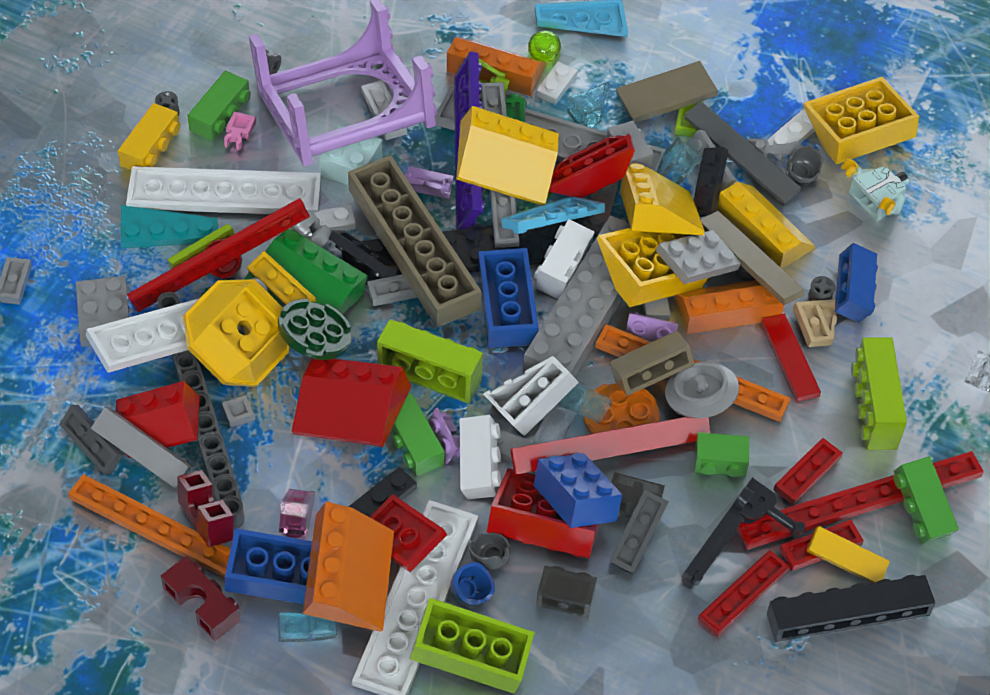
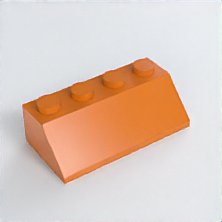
[447,37,546,96]
[674,280,784,334]

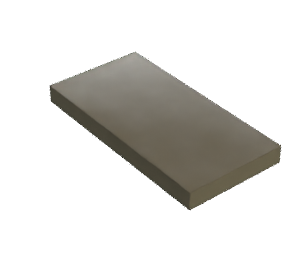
[616,61,718,123]

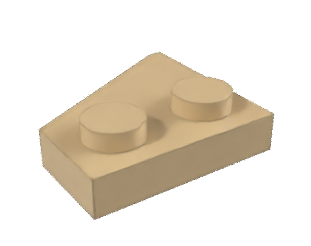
[793,299,837,347]

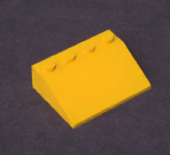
[803,77,919,164]
[456,106,559,205]
[620,163,704,235]
[597,228,708,307]

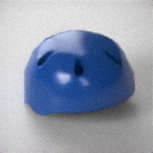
[450,562,495,607]

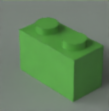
[694,432,749,477]

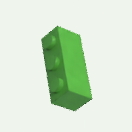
[187,70,251,141]
[391,393,444,477]
[893,456,959,544]

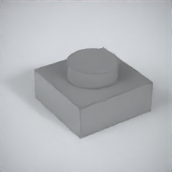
[222,395,255,428]

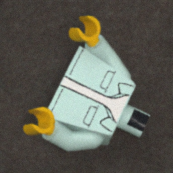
[841,158,909,221]

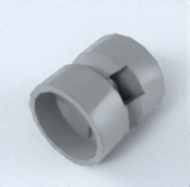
[292,211,332,248]

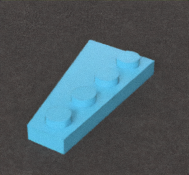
[534,0,628,37]
[502,196,605,234]

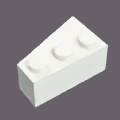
[533,219,595,299]
[483,356,579,436]

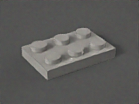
[656,230,741,284]
[76,276,130,347]

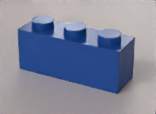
[835,243,878,323]

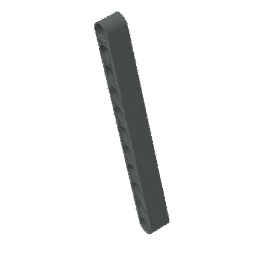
[157,292,245,529]

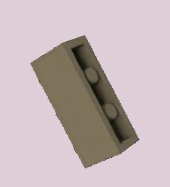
[609,331,695,396]

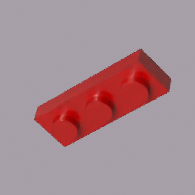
[773,438,843,506]
[780,520,864,571]

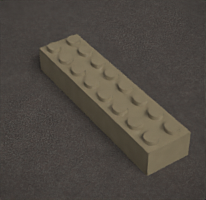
[348,155,482,328]

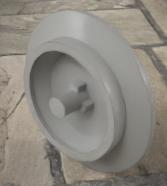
[665,362,739,418]

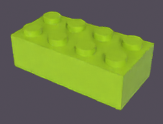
[377,319,483,404]
[851,337,907,450]
[409,598,535,694]

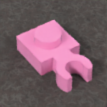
[224,112,256,150]

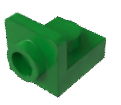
[505,94,527,122]

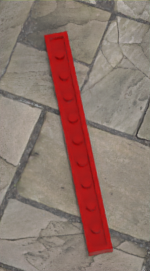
[737,451,984,550]

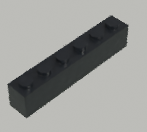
[766,575,935,642]

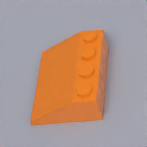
[303,501,394,632]

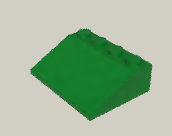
[243,228,367,314]

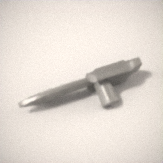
[747,139,803,158]

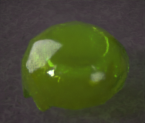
[528,30,562,62]

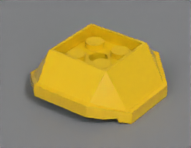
[182,279,289,388]

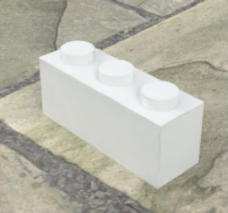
[460,414,501,500]

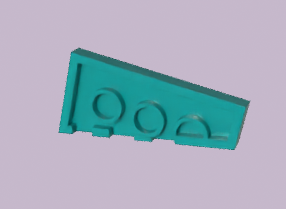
[121,205,218,248]

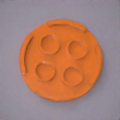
[584,383,660,434]

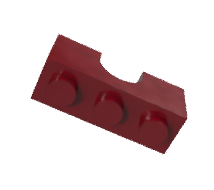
[177,470,233,547]
[160,556,240,641]

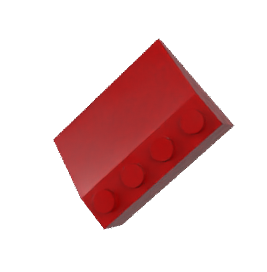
[292,358,412,447]
[486,468,600,558]

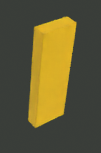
[246,251,316,305]
[807,526,890,584]

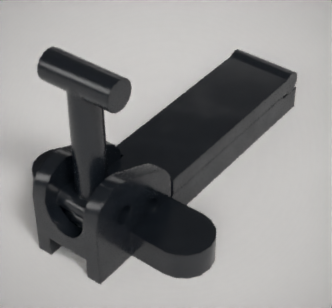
[681,477,805,586]

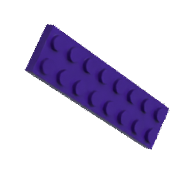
[454,51,484,230]

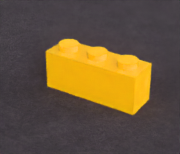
[118,103,181,170]

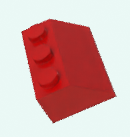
[115,381,200,458]

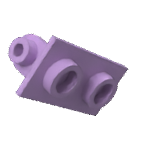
[404,166,454,199]
[626,312,679,341]
[428,408,460,464]

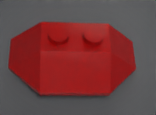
[549,134,635,198]

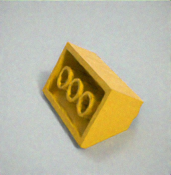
[717,182,815,269]

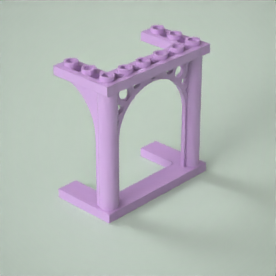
[249,0,437,167]

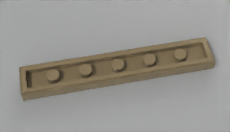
[700,211,804,305]

